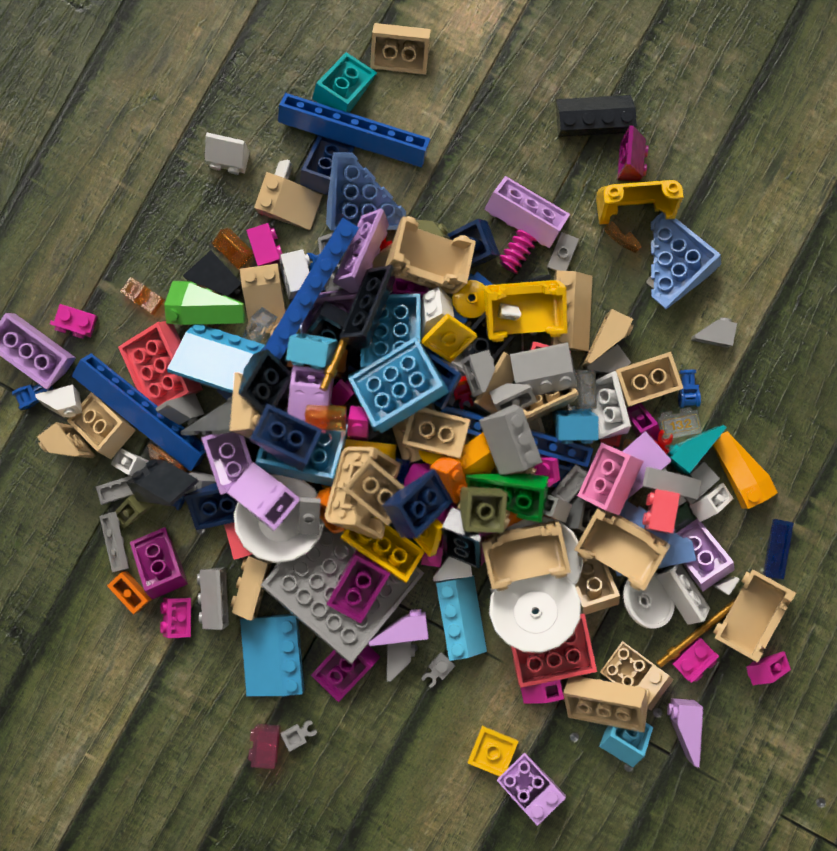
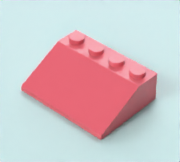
[118,321,203,406]
[511,613,597,688]

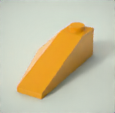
[712,431,778,509]
[448,433,496,479]

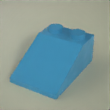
[552,410,599,444]

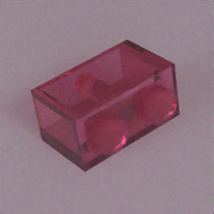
[248,724,280,769]

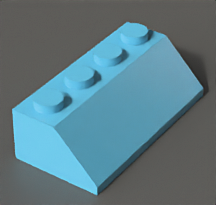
[436,575,487,661]

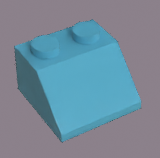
[286,332,338,370]
[599,723,653,767]

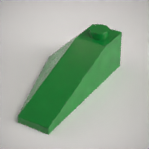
[466,474,549,522]

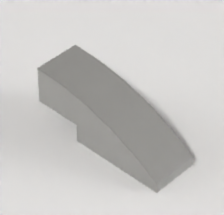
[642,467,701,500]

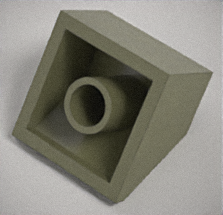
[460,487,507,533]

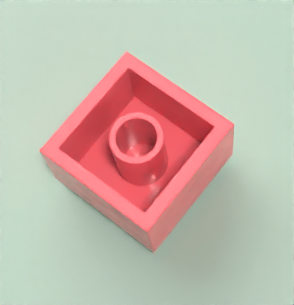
[642,489,680,534]

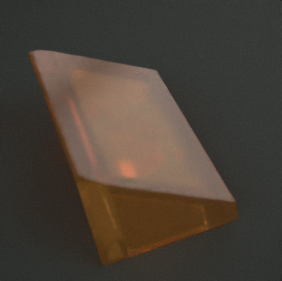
[212,227,254,269]
[305,405,346,431]
[147,443,184,470]

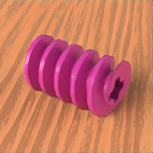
[499,230,537,274]

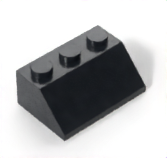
[442,508,481,568]

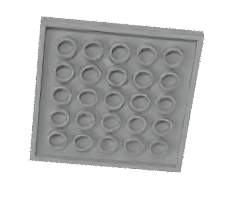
[260,525,424,664]

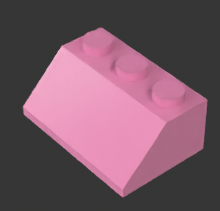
[578,443,644,515]

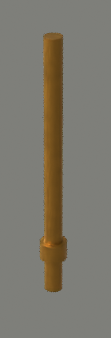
[319,340,347,391]
[656,596,738,668]

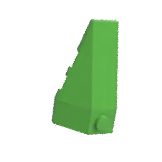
[164,281,246,325]

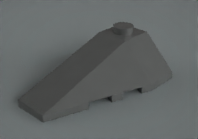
[181,396,233,435]
[560,455,599,536]

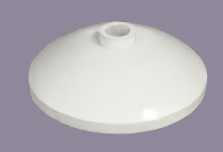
[624,572,675,629]

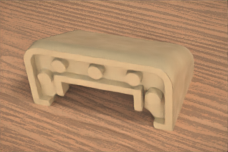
[385,216,476,294]
[325,446,401,539]
[574,507,671,591]
[481,521,571,591]
[713,569,796,662]

